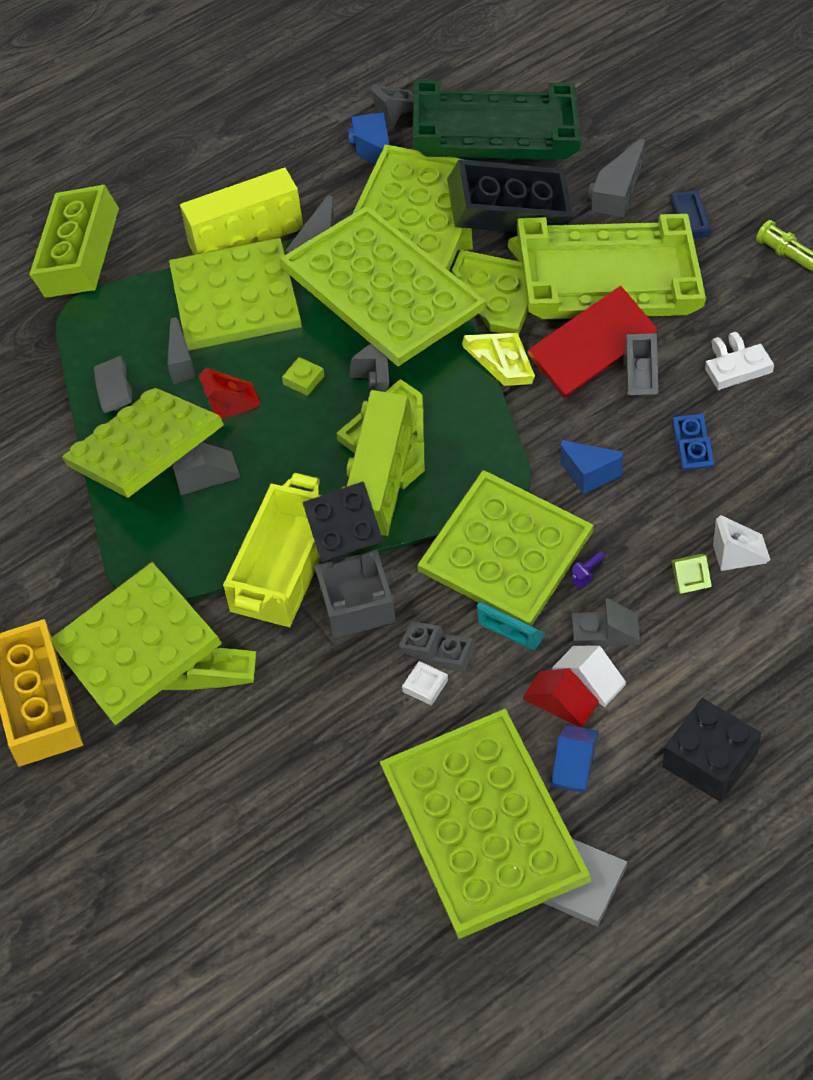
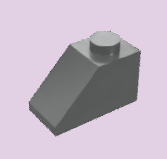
[172,442,240,495]

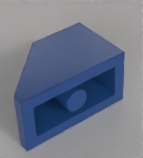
[348,112,389,165]

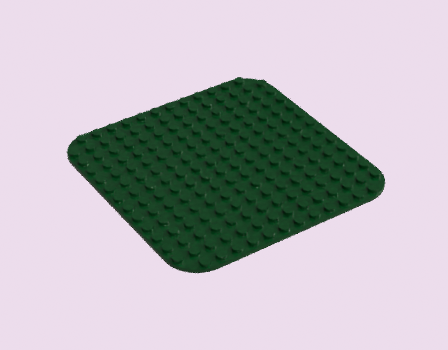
[55,239,531,601]

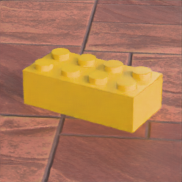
[0,619,83,767]

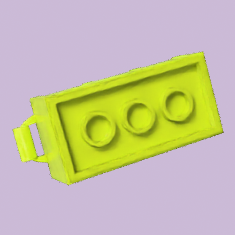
[223,473,322,627]

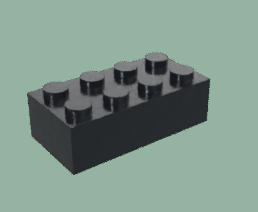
[447,159,573,232]

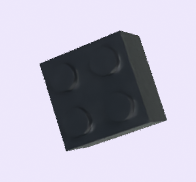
[662,698,762,802]

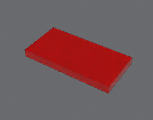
[527,285,658,399]

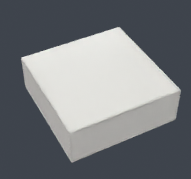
[402,661,448,706]

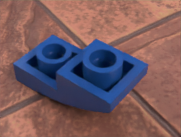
[672,414,714,470]

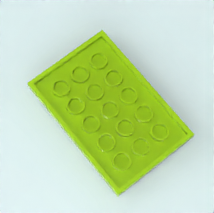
[353,144,467,271]
[280,206,486,366]
[380,708,591,939]

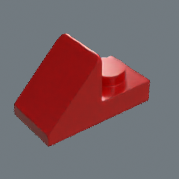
[199,368,261,420]

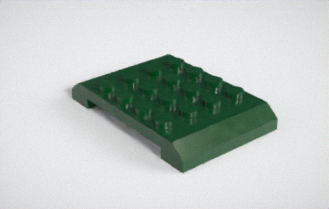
[413,80,581,161]

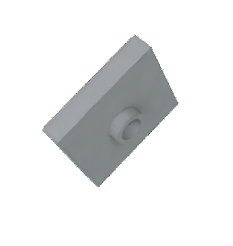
[543,839,627,927]

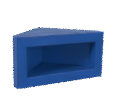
[561,440,623,494]
[552,724,599,793]

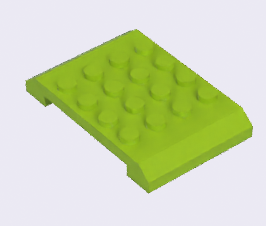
[517,214,706,319]

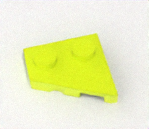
[462,333,535,386]

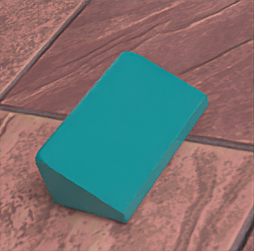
[477,602,545,651]

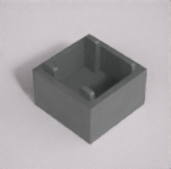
[315,550,396,639]

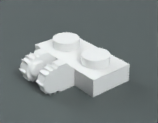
[705,332,774,390]

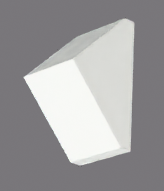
[713,515,770,571]
[552,646,626,707]

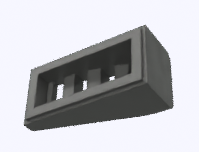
[167,317,195,384]

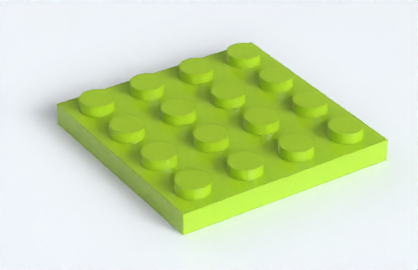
[169,238,302,351]
[62,388,224,498]
[418,470,594,626]
[52,562,222,726]

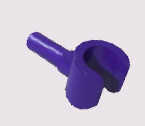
[570,551,605,588]

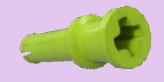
[756,220,813,273]

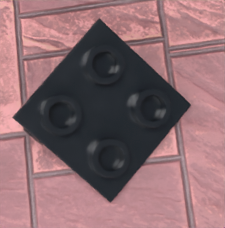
[302,481,383,563]

